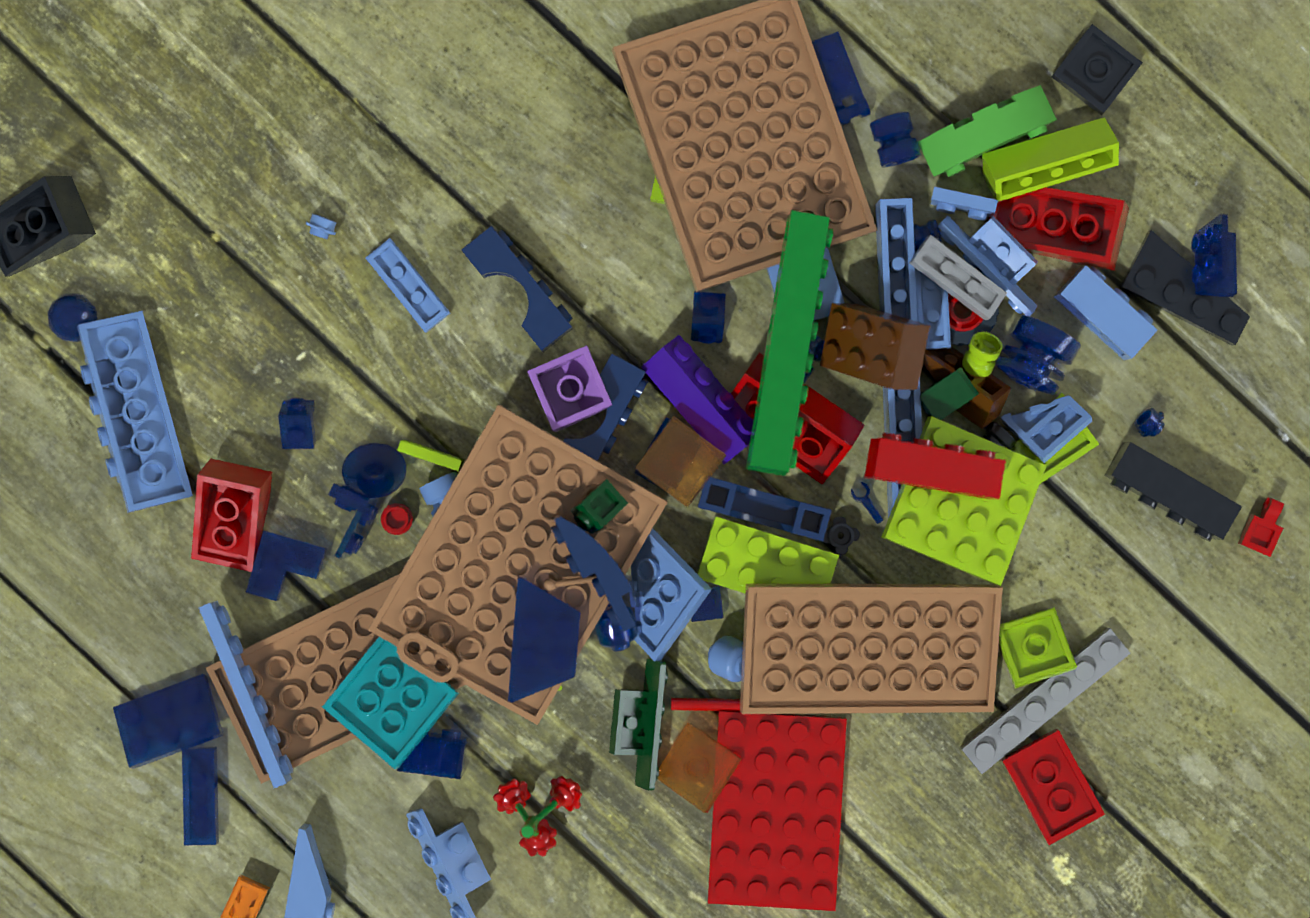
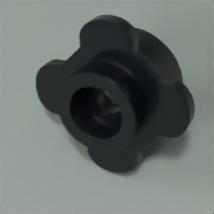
[823,516,860,555]

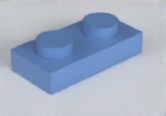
[931,187,998,221]

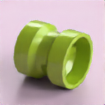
[962,332,1003,377]

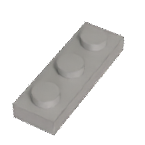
[909,235,1007,321]

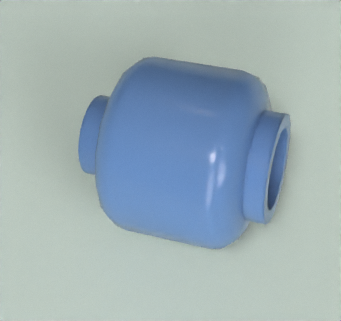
[708,636,743,682]

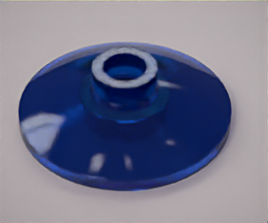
[342,443,407,498]

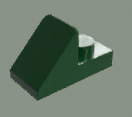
[920,367,979,420]

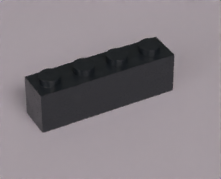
[1104,442,1242,542]

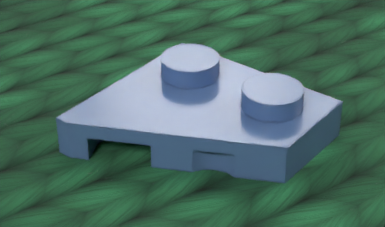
[1001,395,1092,463]

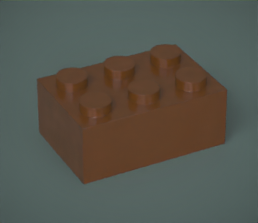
[820,303,930,390]

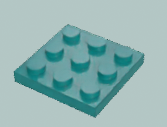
[322,637,459,769]

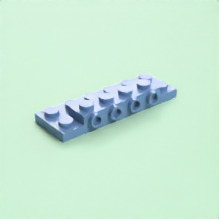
[77,311,193,513]

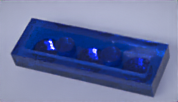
[182,747,219,846]

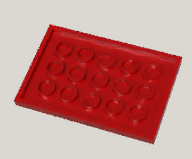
[707,711,847,911]

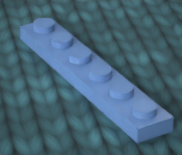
[199,601,293,788]

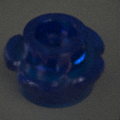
[1134,408,1165,437]

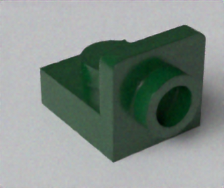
[570,479,628,534]

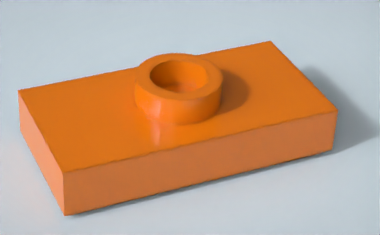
[220,875,270,918]

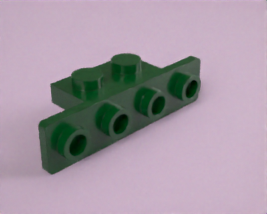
[609,659,668,791]

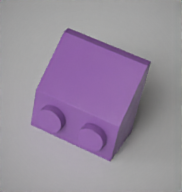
[527,345,612,432]

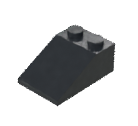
[0,176,96,277]

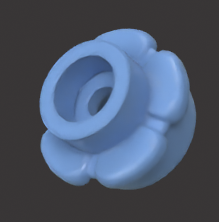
[306,213,337,239]

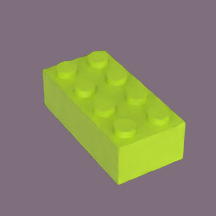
[697,516,839,594]

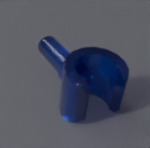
[851,482,884,524]

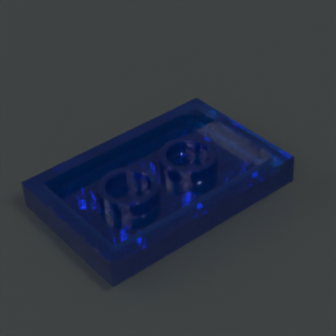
[113,674,224,769]

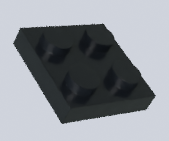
[1051,24,1143,115]

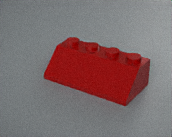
[731,352,865,485]

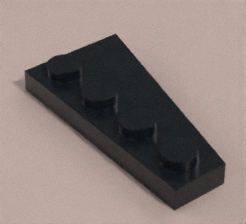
[1119,230,1250,346]

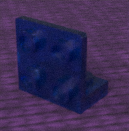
[1191,214,1237,297]
[328,483,379,559]

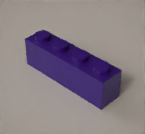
[641,335,753,465]

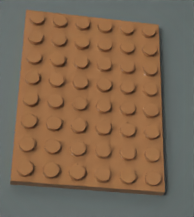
[612,0,877,292]
[368,404,668,725]

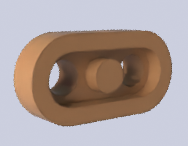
[397,631,458,682]

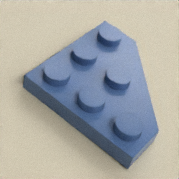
[628,528,712,661]

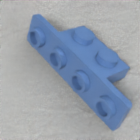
[938,216,1038,317]
[406,808,491,918]

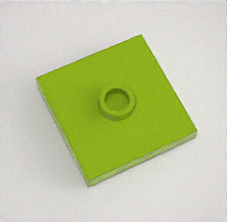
[999,607,1077,688]

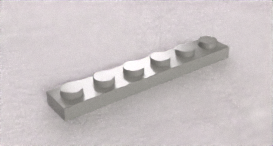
[960,628,1130,774]

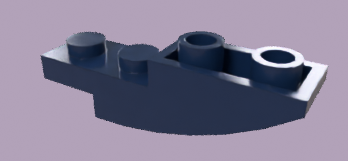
[550,515,636,631]

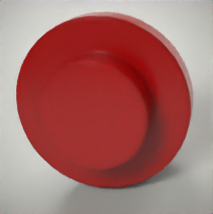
[381,503,413,535]

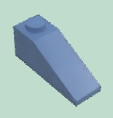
[284,823,335,918]

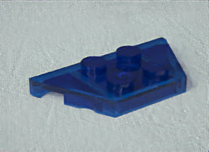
[508,576,581,702]

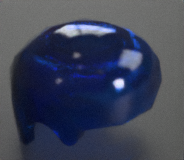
[47,293,98,342]

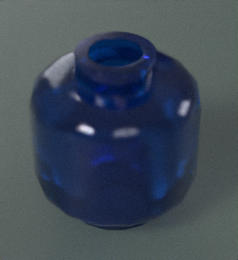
[594,604,638,652]

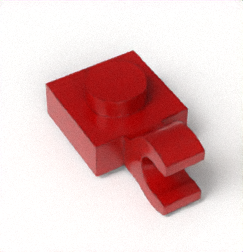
[1238,497,1284,557]

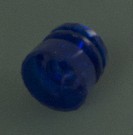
[995,315,1081,395]

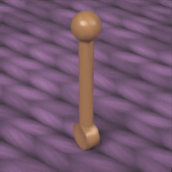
[543,575,596,591]

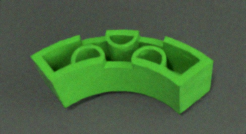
[918,85,1057,177]

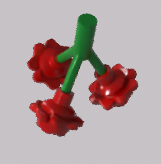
[493,775,582,857]

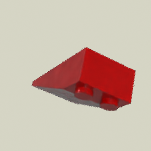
[989,187,1129,271]

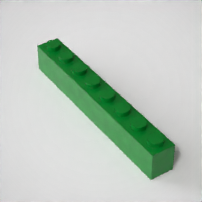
[746,210,833,476]

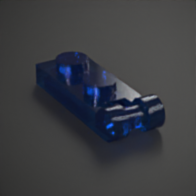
[812,31,871,126]

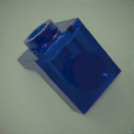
[691,291,726,344]
[278,398,316,449]

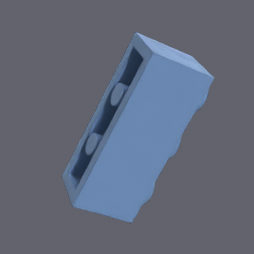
[1054,265,1157,361]

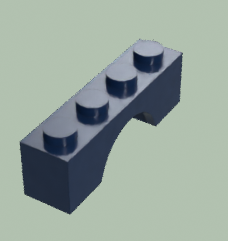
[462,226,573,352]
[564,354,648,461]
[697,476,832,541]

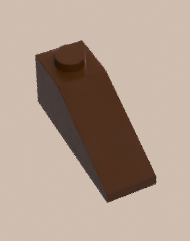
[923,346,1011,429]

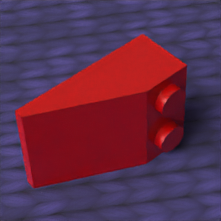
[191,458,272,572]

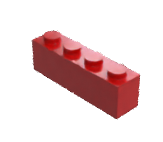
[864,433,1006,499]

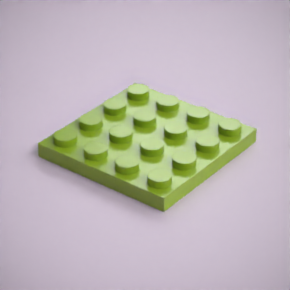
[882,416,1047,586]

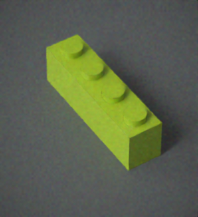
[982,117,1119,202]

